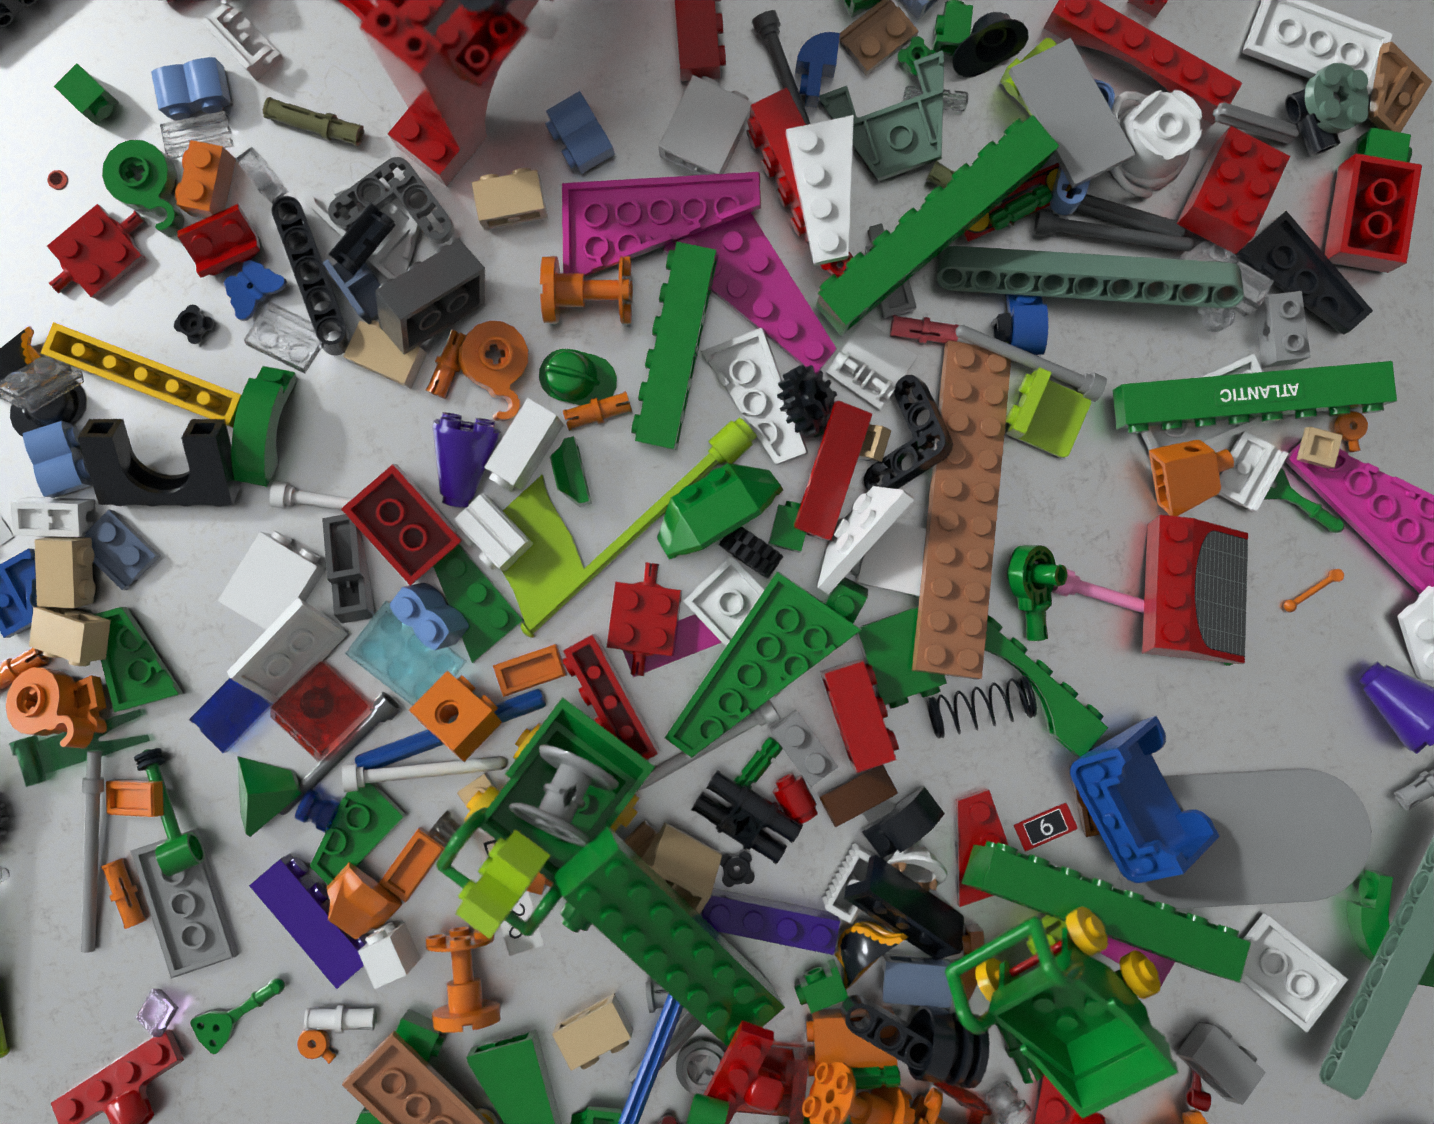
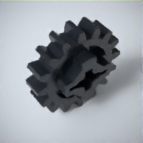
[777,365,837,438]

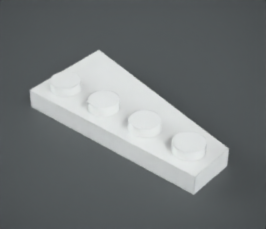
[786,115,854,266]
[701,327,808,464]

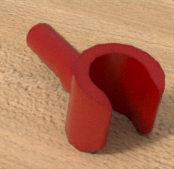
[1186,1070,1211,1112]

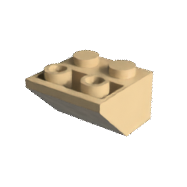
[642,822,722,914]

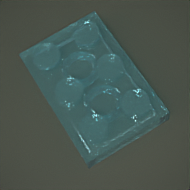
[345,601,467,706]

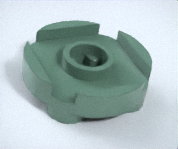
[1305,63,1369,133]

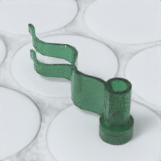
[9,709,150,787]

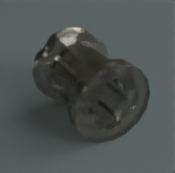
[428,810,461,845]

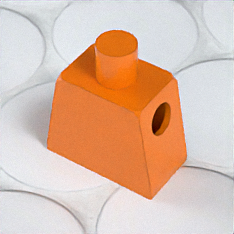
[1149,440,1234,516]

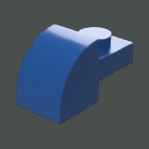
[795,32,840,108]
[1005,294,1048,355]

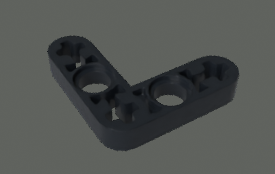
[864,375,953,490]

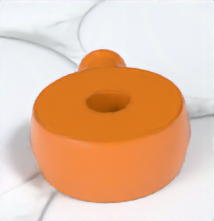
[1334,411,1368,452]
[297,1029,337,1064]

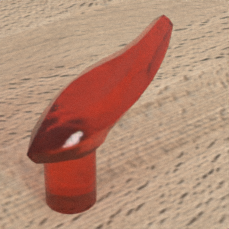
[933,1082,993,1124]

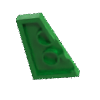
[433,545,524,663]
[93,607,184,712]
[310,783,407,885]

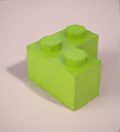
[455,829,550,939]

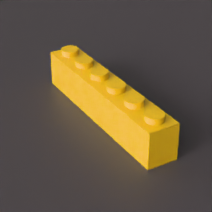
[41,322,241,428]

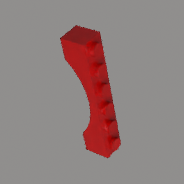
[1043,0,1242,125]

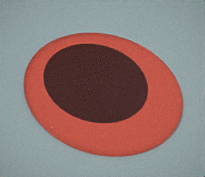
[47,170,67,189]

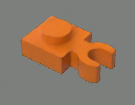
[73,675,107,733]

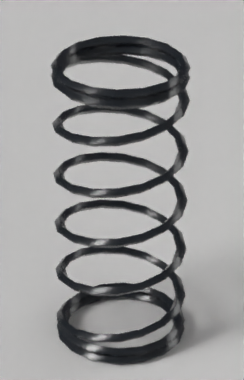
[927,675,1037,739]

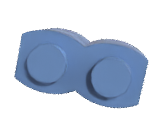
[151,57,231,120]
[545,91,615,174]
[23,421,92,498]
[390,583,469,650]

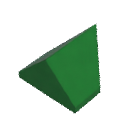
[237,756,302,837]

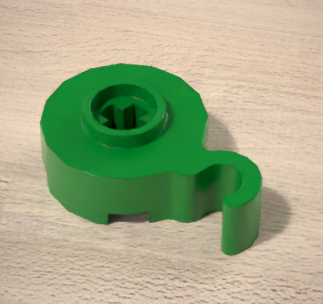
[102,140,184,237]

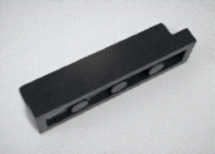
[844,855,964,960]

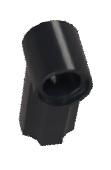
[1285,89,1340,156]

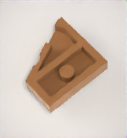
[1368,42,1433,133]

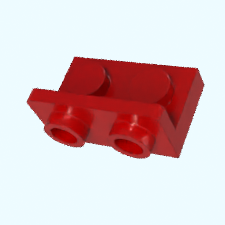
[177,204,260,278]

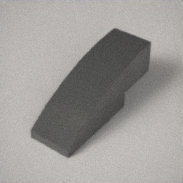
[322,514,375,624]

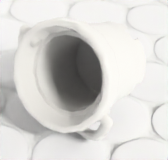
[1109,90,1202,198]

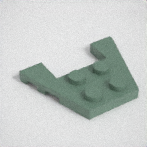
[819,51,944,181]

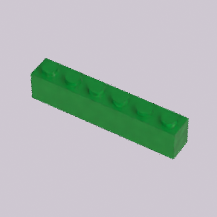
[631,242,719,450]

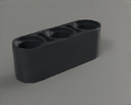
[841,995,933,1070]

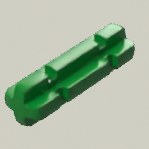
[989,185,1052,231]
[734,737,782,788]
[852,1066,901,1089]

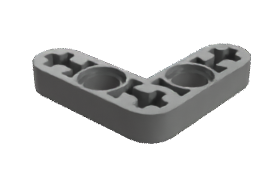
[328,157,454,244]

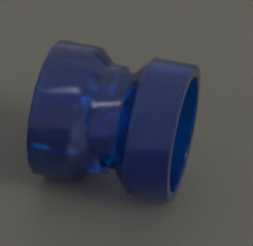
[294,788,340,833]

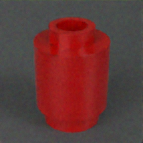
[772,773,818,824]

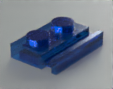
[189,678,274,753]

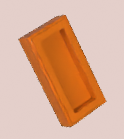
[493,644,567,697]
[106,780,164,817]
[379,827,446,903]

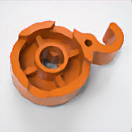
[459,321,528,421]
[6,667,94,749]

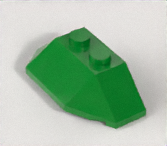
[657,463,783,559]

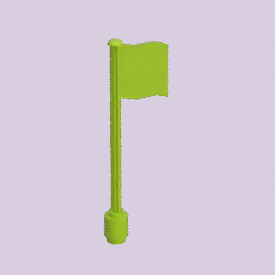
[502,417,757,638]

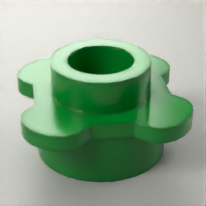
[897,36,936,76]

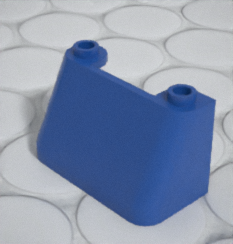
[1070,716,1220,883]

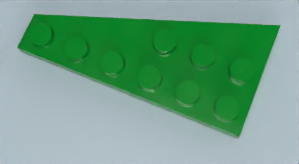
[665,572,863,758]

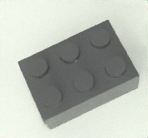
[375,239,485,355]

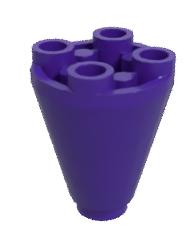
[432,412,501,507]
[1358,661,1434,754]

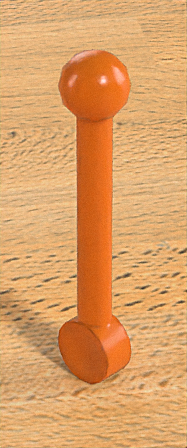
[1283,569,1344,612]

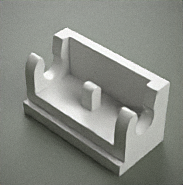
[201,3,282,81]
[11,497,94,537]

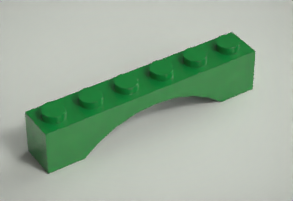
[985,615,1108,757]

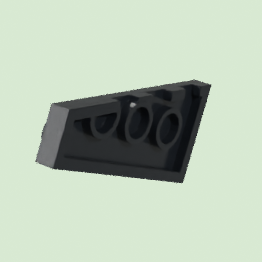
[1235,211,1373,335]

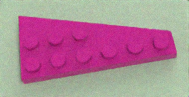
[562,172,761,276]
[663,213,837,373]
[1285,442,1434,594]

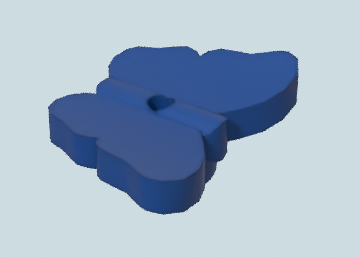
[224,260,287,321]

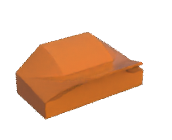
[327,862,402,939]

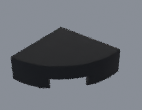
[991,313,1012,345]

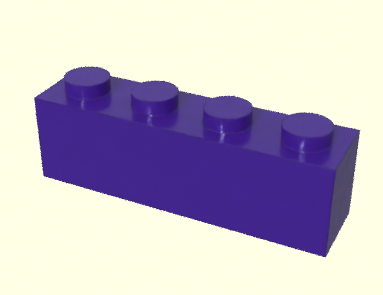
[249,854,367,989]
[701,888,840,955]

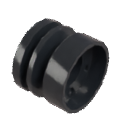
[907,1005,990,1089]

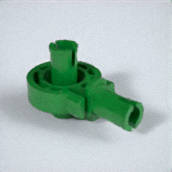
[1007,545,1068,641]

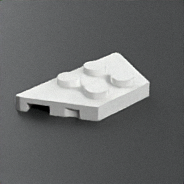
[304,177,420,279]
[817,486,914,595]
[1397,586,1434,681]

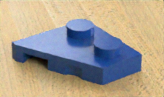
[0,548,39,638]

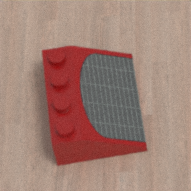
[1142,515,1248,664]

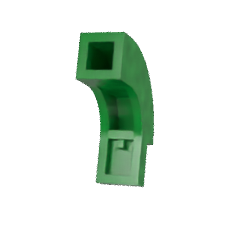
[231,366,296,487]
[1346,869,1434,987]

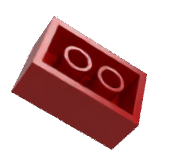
[1177,126,1290,254]
[1324,153,1422,273]
[341,464,463,586]
[820,659,899,773]

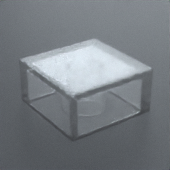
[235,147,289,204]

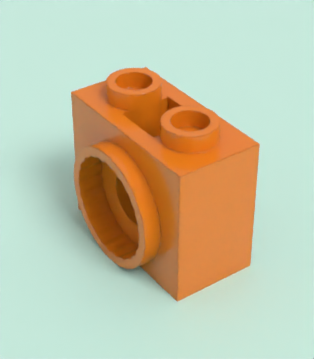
[409,671,502,762]

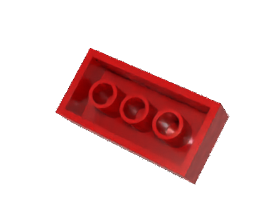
[746,87,809,243]

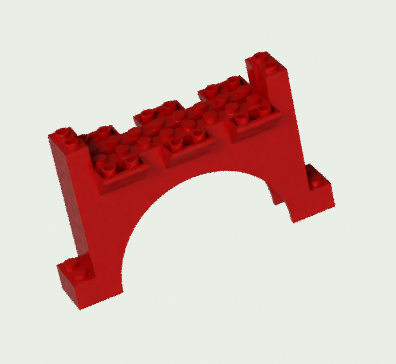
[359,0,554,187]

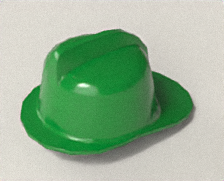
[539,349,617,406]

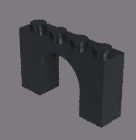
[77,419,241,507]

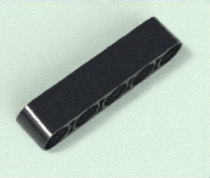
[271,196,350,356]

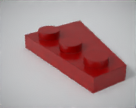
[956,789,1009,907]

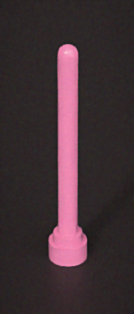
[1052,569,1144,613]

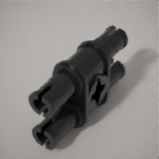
[691,770,803,864]

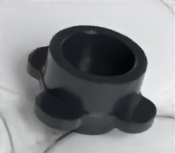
[174,305,214,344]
[720,851,755,887]

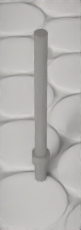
[81,751,104,953]

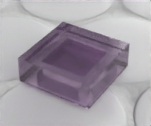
[135,988,179,1037]

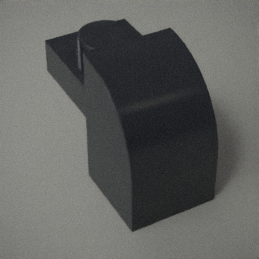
[862,787,945,858]

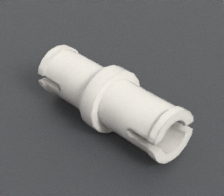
[304,1005,376,1033]

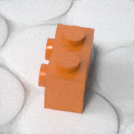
[175,140,236,219]

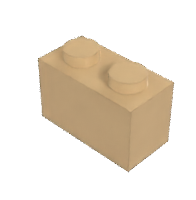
[471,168,548,230]
[343,320,427,389]
[34,536,96,608]
[29,607,111,666]
[552,993,633,1071]

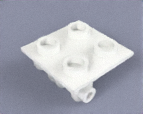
[826,319,918,410]

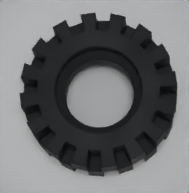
[719,526,783,579]

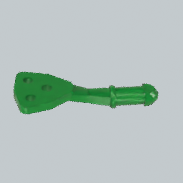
[1264,468,1344,533]
[190,978,285,1054]

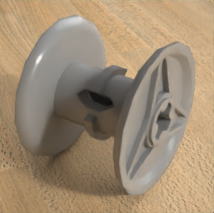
[509,745,619,847]

